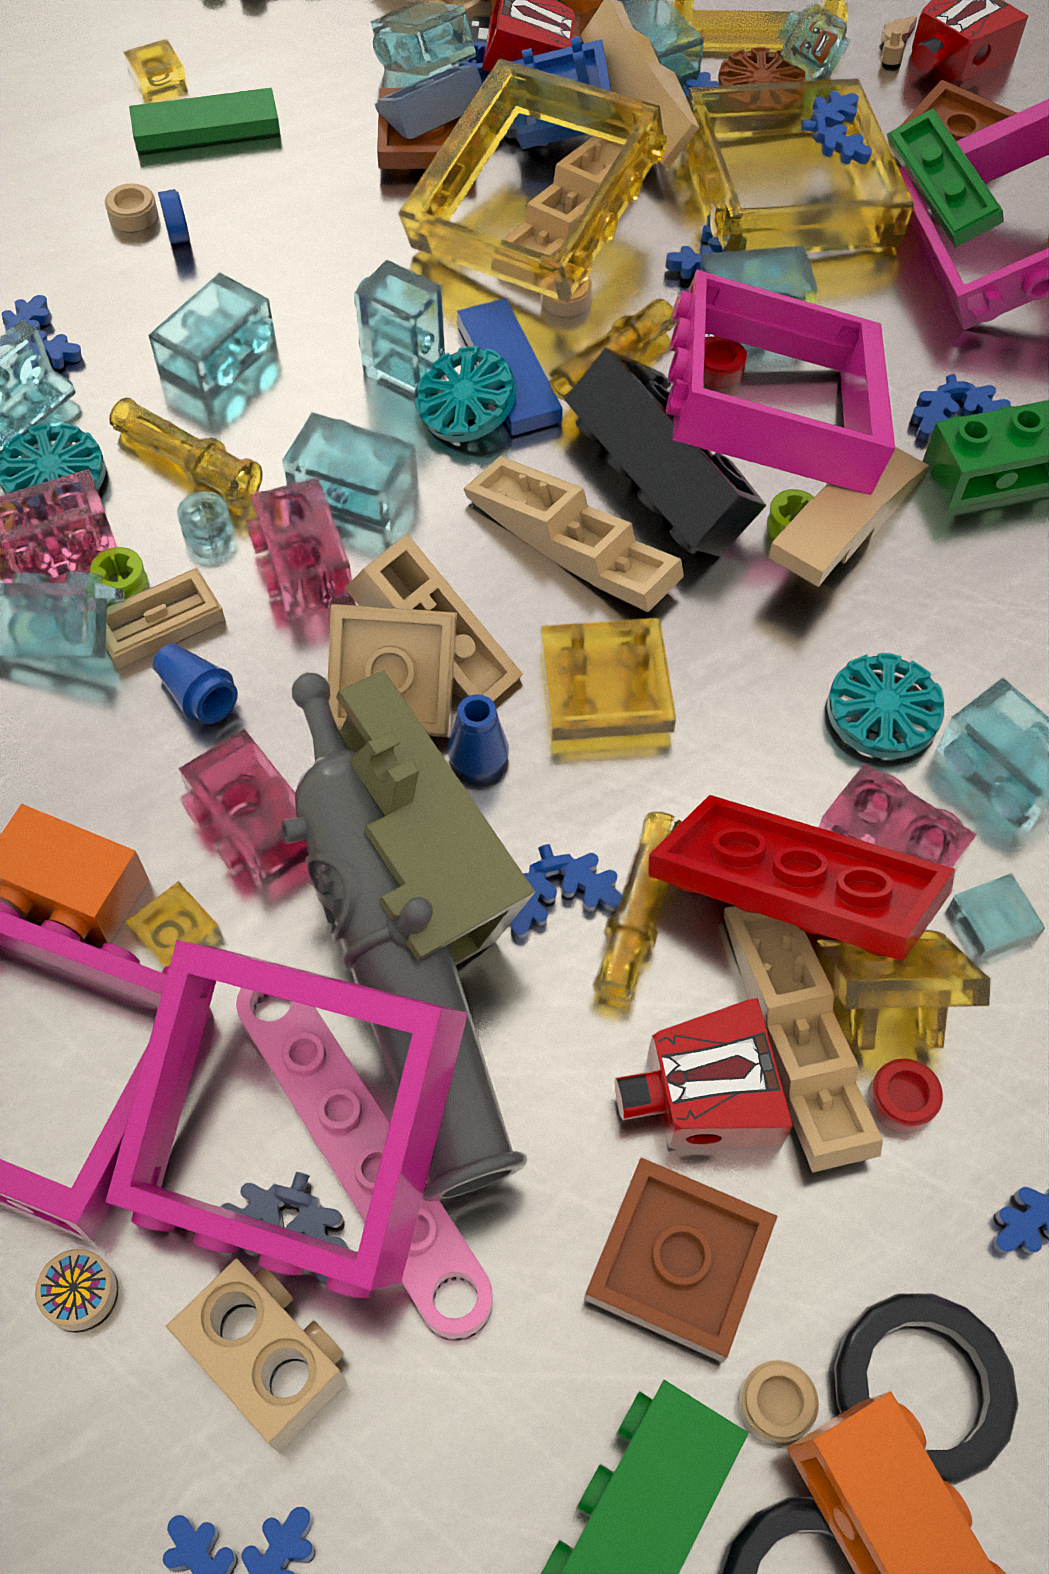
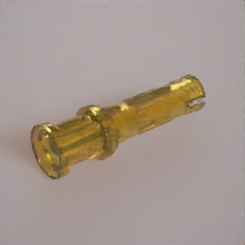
[109,397,263,508]

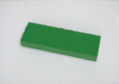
[129,87,280,152]
[886,108,1004,248]

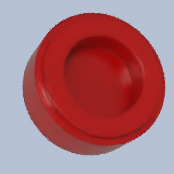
[703,336,747,388]
[868,1058,943,1133]

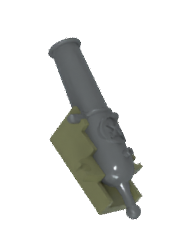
[281,670,535,1201]

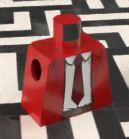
[482,0,584,78]
[911,0,1029,82]
[614,998,793,1150]

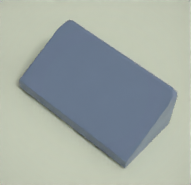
[374,65,487,139]

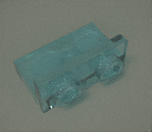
[0,320,76,455]
[0,572,124,659]

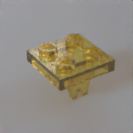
[540,618,676,741]
[817,930,991,1050]

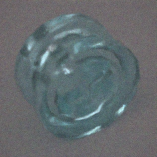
[177,491,233,550]

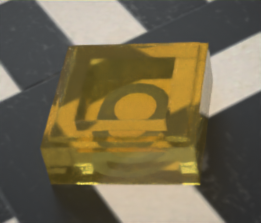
[123,39,186,93]
[125,881,222,968]

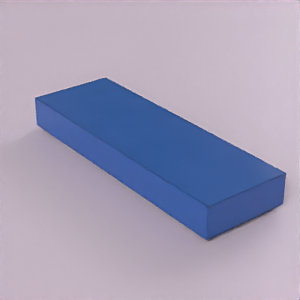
[457,298,563,435]

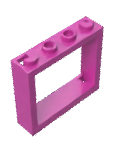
[894,99,1049,330]
[666,270,895,495]
[0,901,212,1242]
[106,940,468,1298]

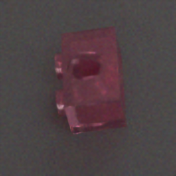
[178,728,309,890]

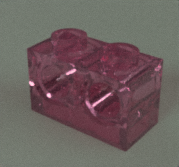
[0,469,117,592]
[246,477,355,619]
[819,763,977,869]

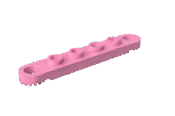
[236,988,493,1339]

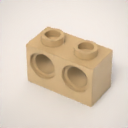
[165,1258,347,1453]

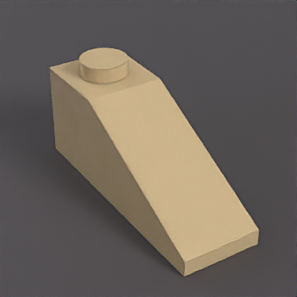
[345,534,523,701]

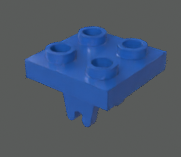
[508,36,617,149]

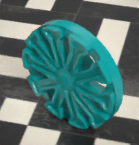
[415,346,517,442]
[0,423,106,514]
[827,653,945,759]

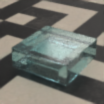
[949,873,1046,960]

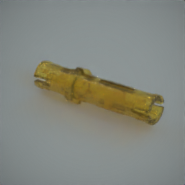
[548,298,676,400]
[592,811,682,1002]

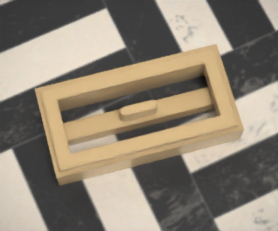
[89,567,225,670]

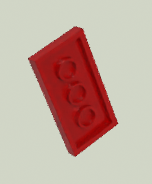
[648,795,956,962]

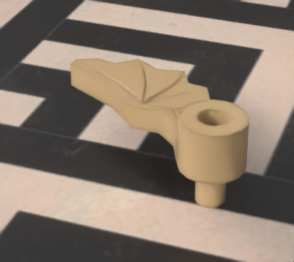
[881,16,917,65]

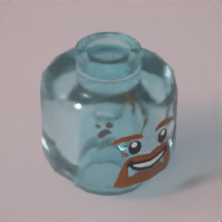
[777,3,851,80]

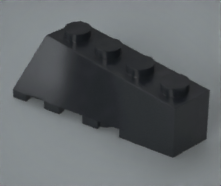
[564,347,767,557]

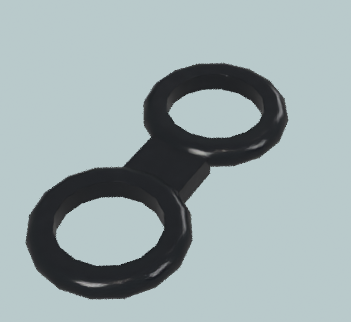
[721,1293,1019,1574]

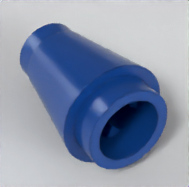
[152,644,238,724]
[447,694,509,778]

